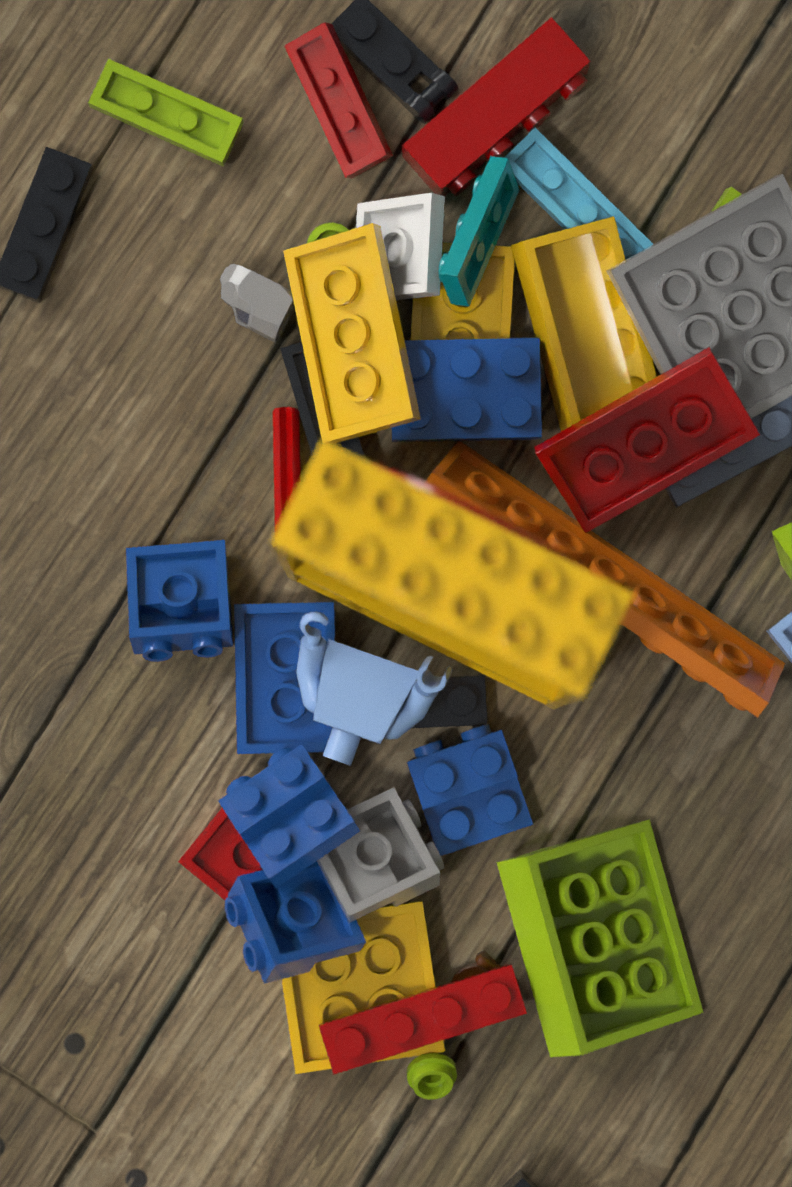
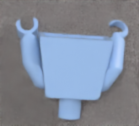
[296,612,452,766]

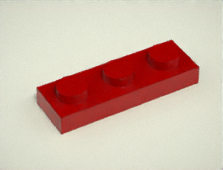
[284,22,393,178]

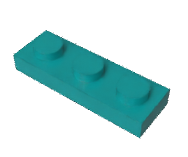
[438,156,519,307]

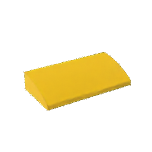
[511,216,657,431]

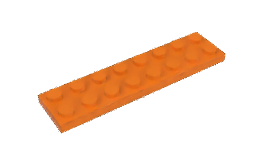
[425,441,785,717]

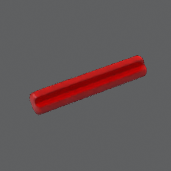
[272,407,301,532]

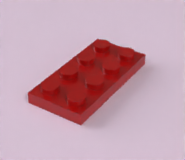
[534,347,760,533]

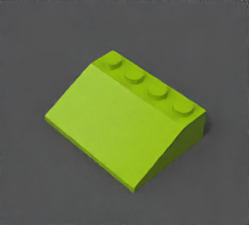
[497,819,704,1057]

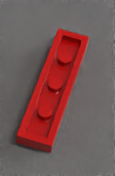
[318,964,527,1075]

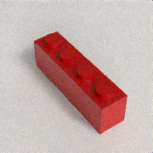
[402,17,591,196]

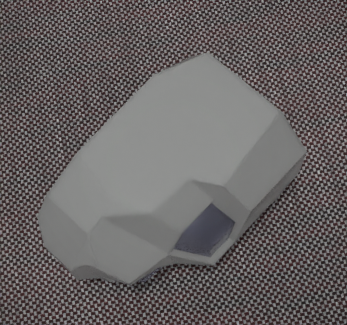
[220,264,295,343]

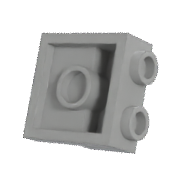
[317,787,444,923]

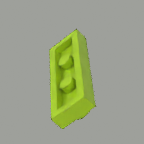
[88,59,244,167]

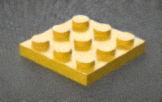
[282,901,445,1074]

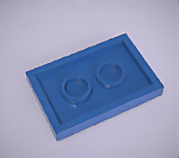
[391,338,542,442]
[234,602,335,754]

